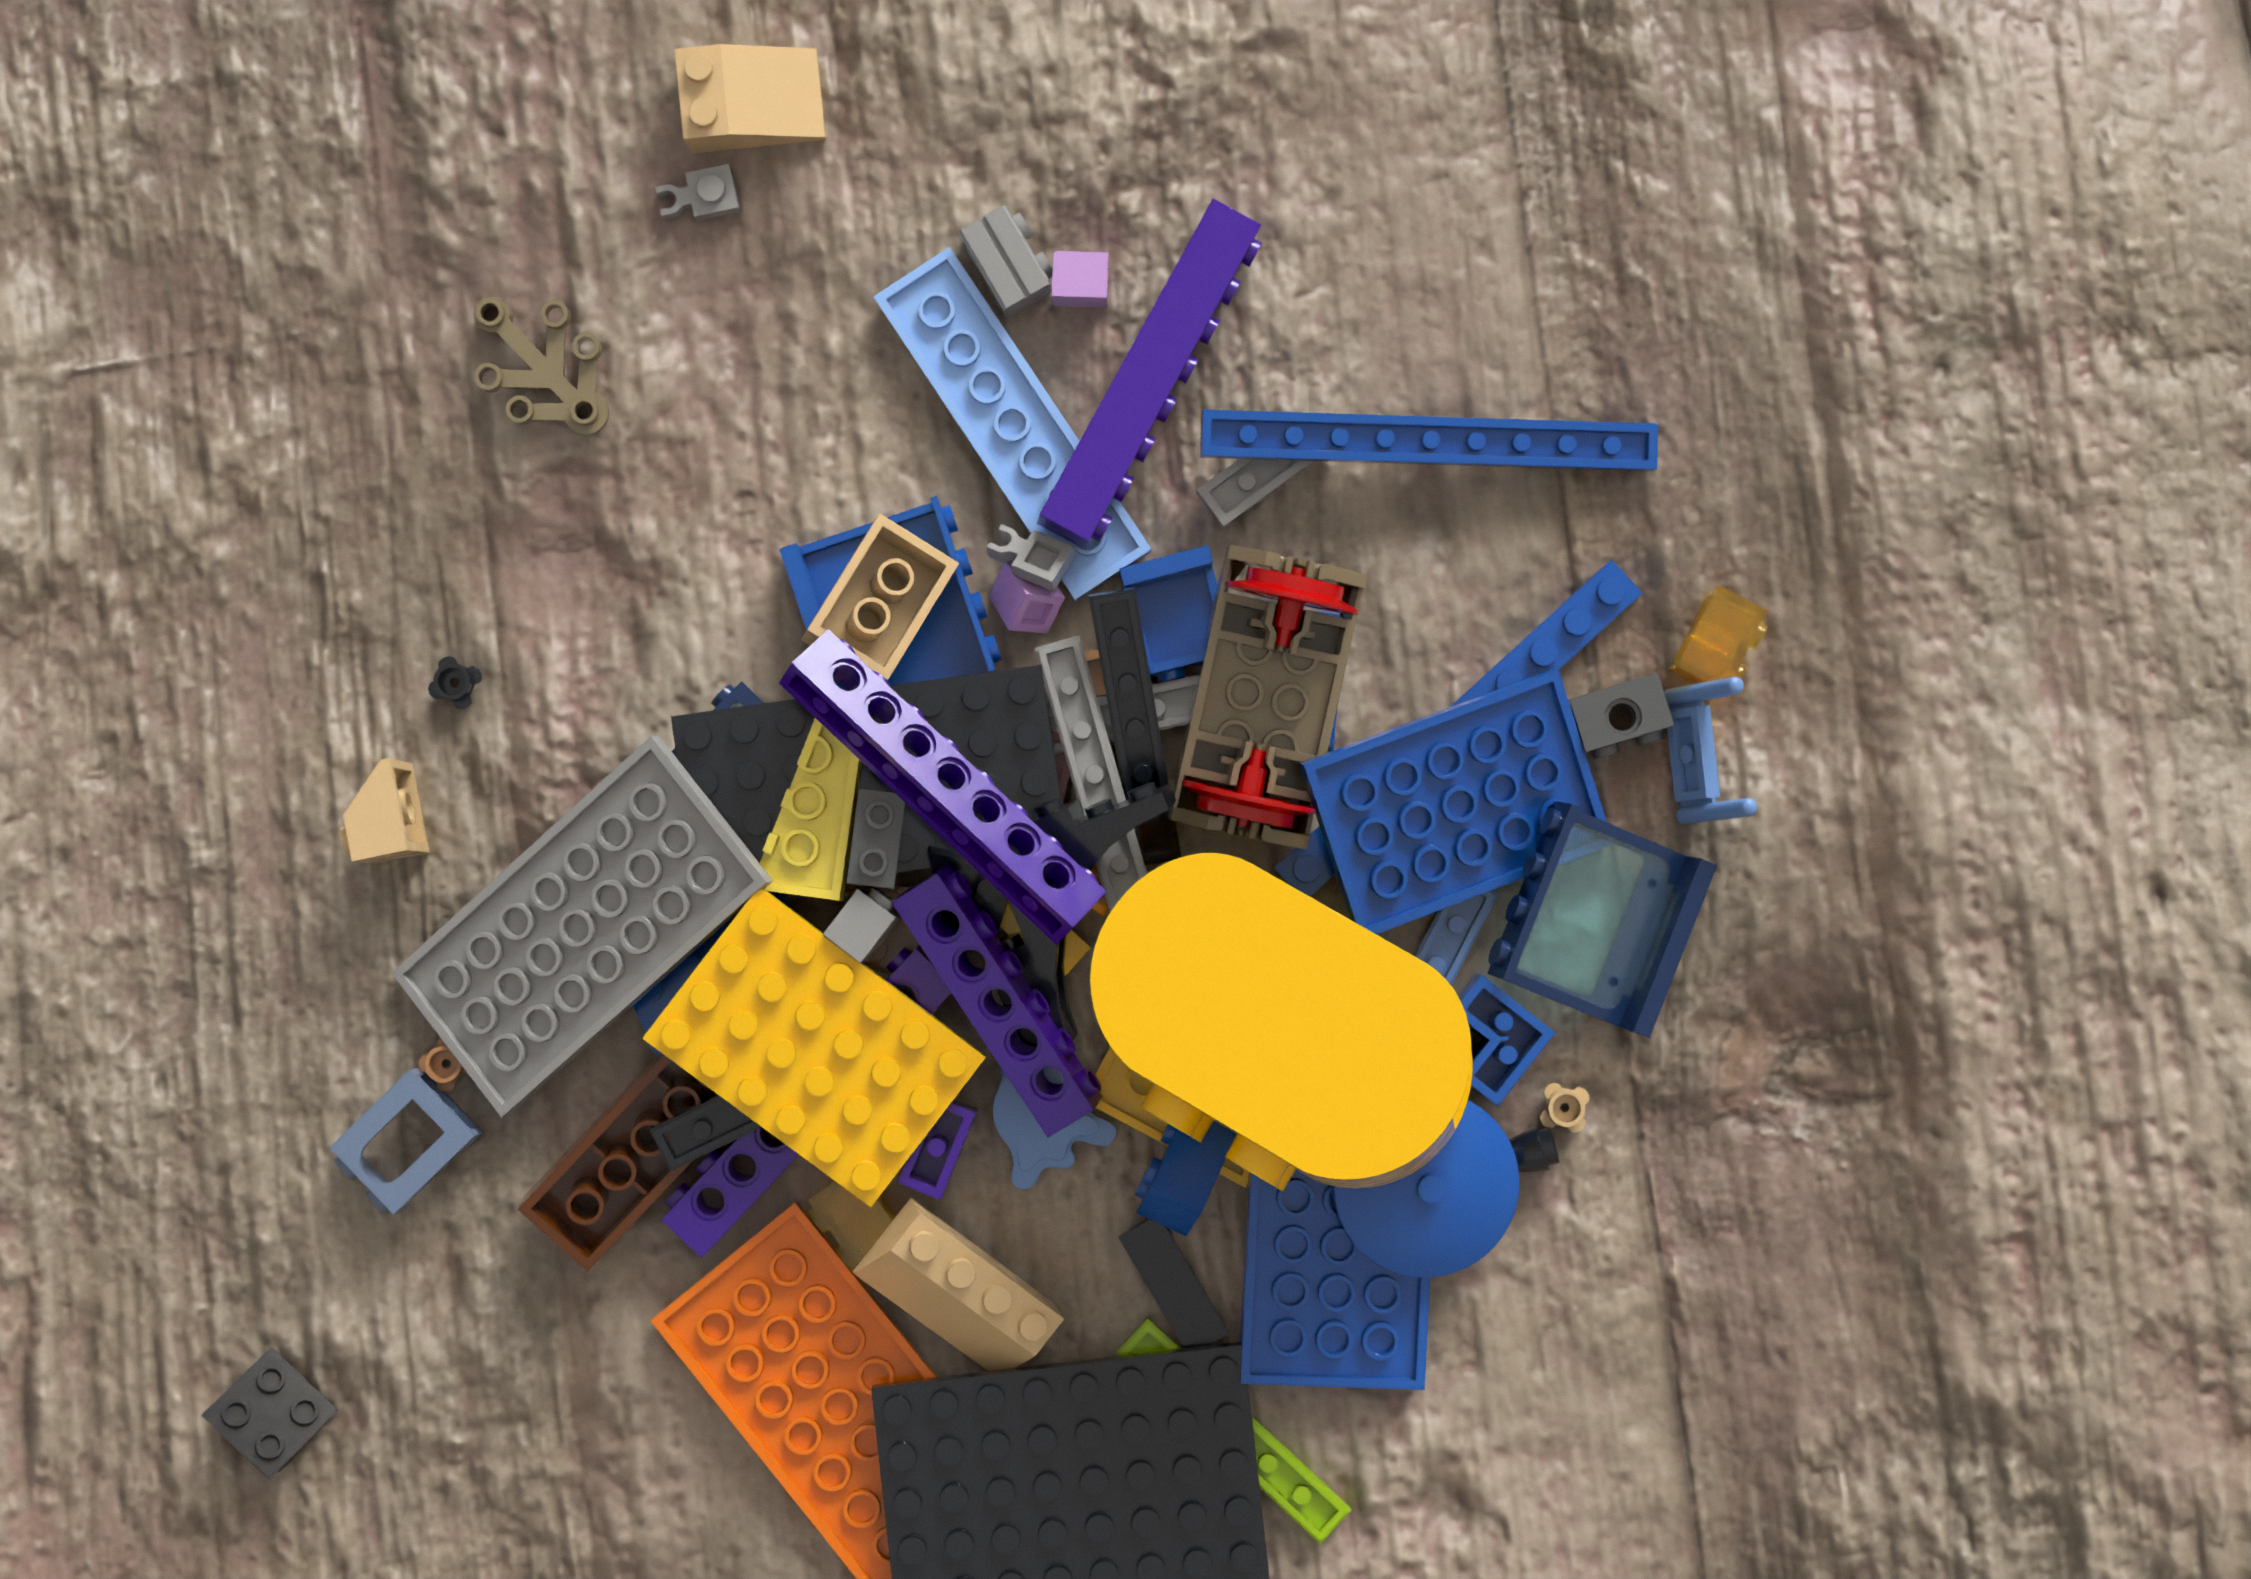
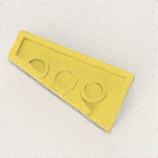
[760,718,862,901]

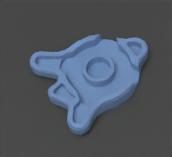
[993,1067,1116,1189]

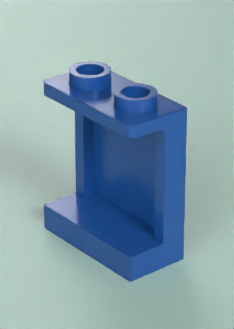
[1119,545,1217,683]

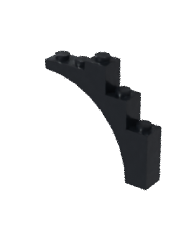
[984,782,1176,1045]

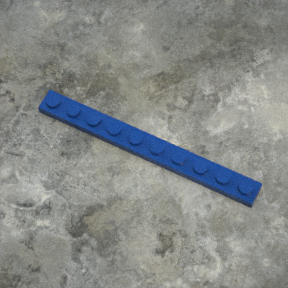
[1200,409,1658,471]
[1274,560,1642,897]

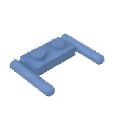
[1664,677,1757,825]

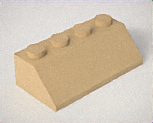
[853,1198,1064,1371]

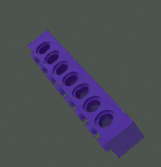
[779,629,1107,945]
[661,945,951,1258]

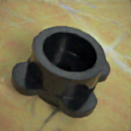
[428,656,482,709]

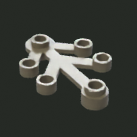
[473,296,609,436]

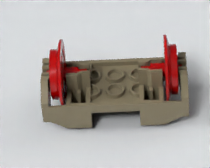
[1168,545,1367,849]

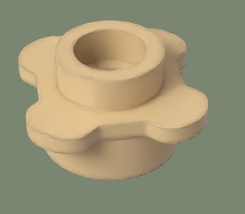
[1540,1083,1589,1133]

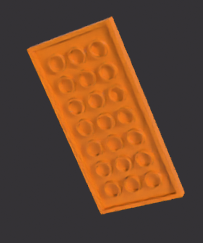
[650,1201,938,1579]

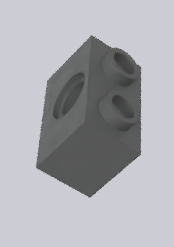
[1568,672,1674,760]
[847,789,905,889]

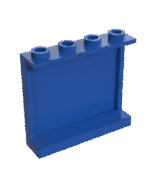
[779,496,1002,691]

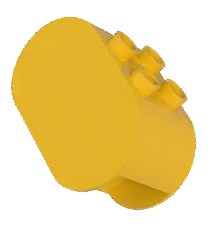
[1090,853,1473,1192]

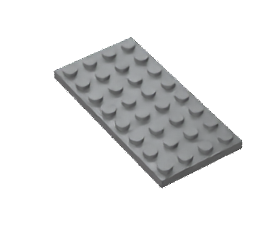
[392,735,773,1118]

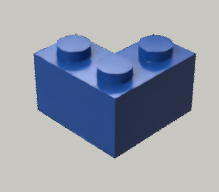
[1458,974,1555,1106]
[1134,1121,1236,1236]

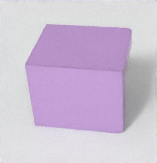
[1052,251,1109,308]
[989,561,1065,634]

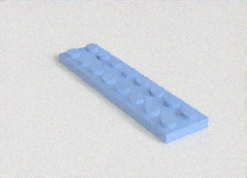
[873,247,1152,602]

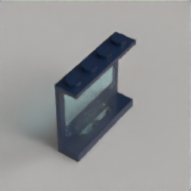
[1487,801,1717,1038]

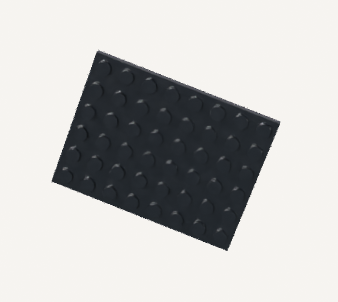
[871,1341,1270,1579]

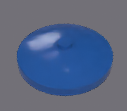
[1332,1100,1519,1278]

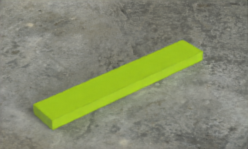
[1116,1317,1351,1544]

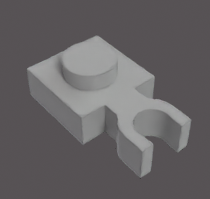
[655,164,741,221]
[987,524,1075,592]

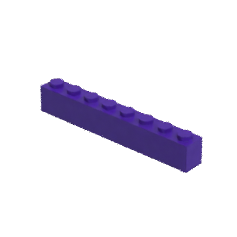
[1037,198,1262,550]

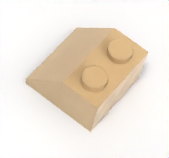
[340,758,430,864]

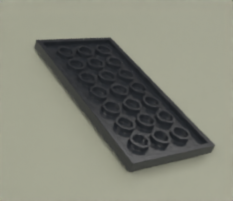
[671,665,1060,892]

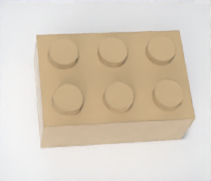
[801,513,959,681]

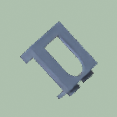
[329,1068,484,1215]

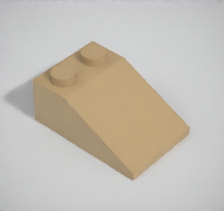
[674,44,826,154]

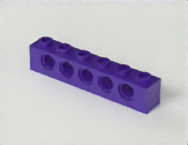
[892,863,1103,1138]

